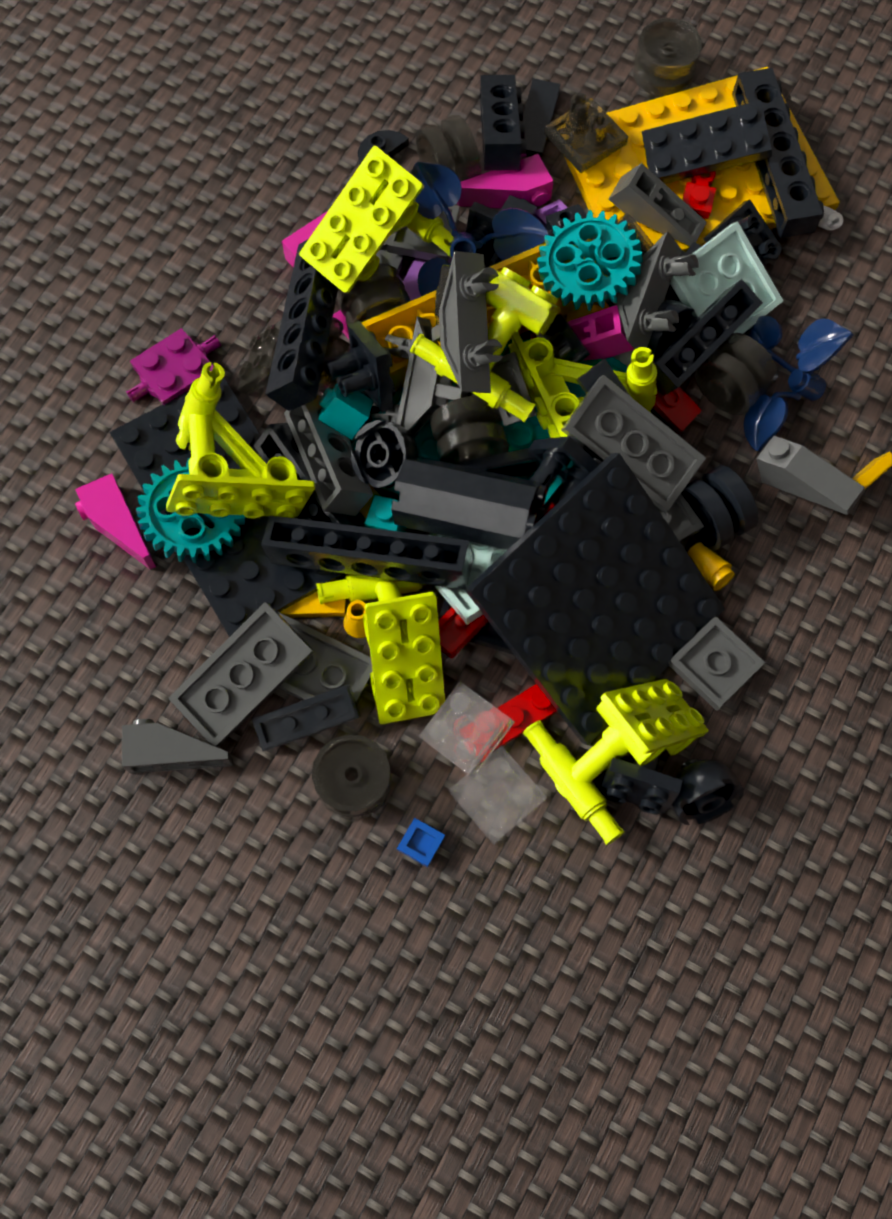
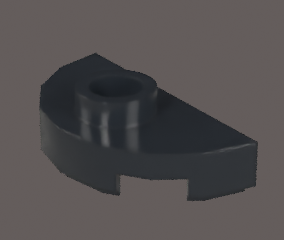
[358,130,409,166]

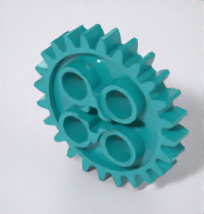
[537,210,643,311]
[136,458,246,563]

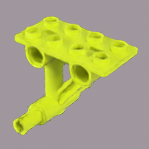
[299,146,453,293]
[410,267,562,423]
[508,331,657,438]
[166,362,315,518]
[316,574,446,724]
[523,679,709,845]

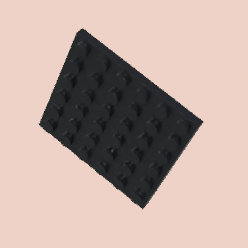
[465,453,725,745]

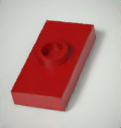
[653,387,702,434]

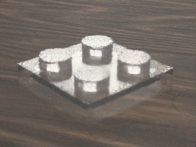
[419,682,515,778]
[449,745,547,845]

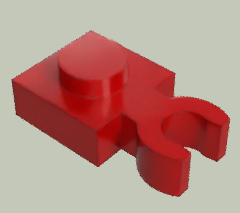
[682,171,716,219]

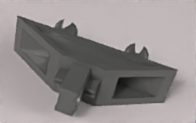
[605,231,699,349]
[432,251,503,393]
[371,316,468,438]

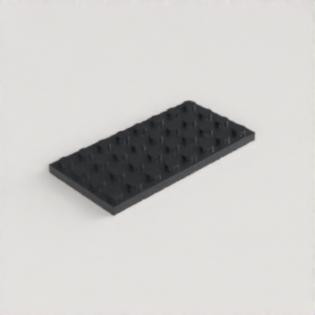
[109,378,347,637]

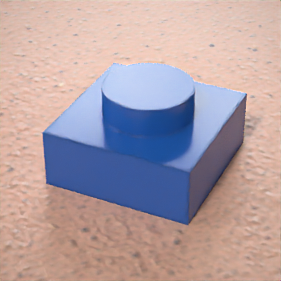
[397,818,445,868]

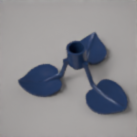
[411,161,548,296]
[739,316,854,452]

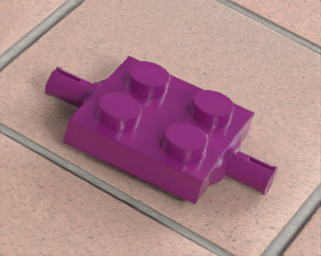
[126,328,222,405]

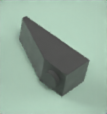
[609,163,707,246]
[756,436,865,515]
[122,719,233,774]

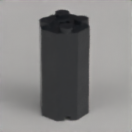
[391,456,548,550]

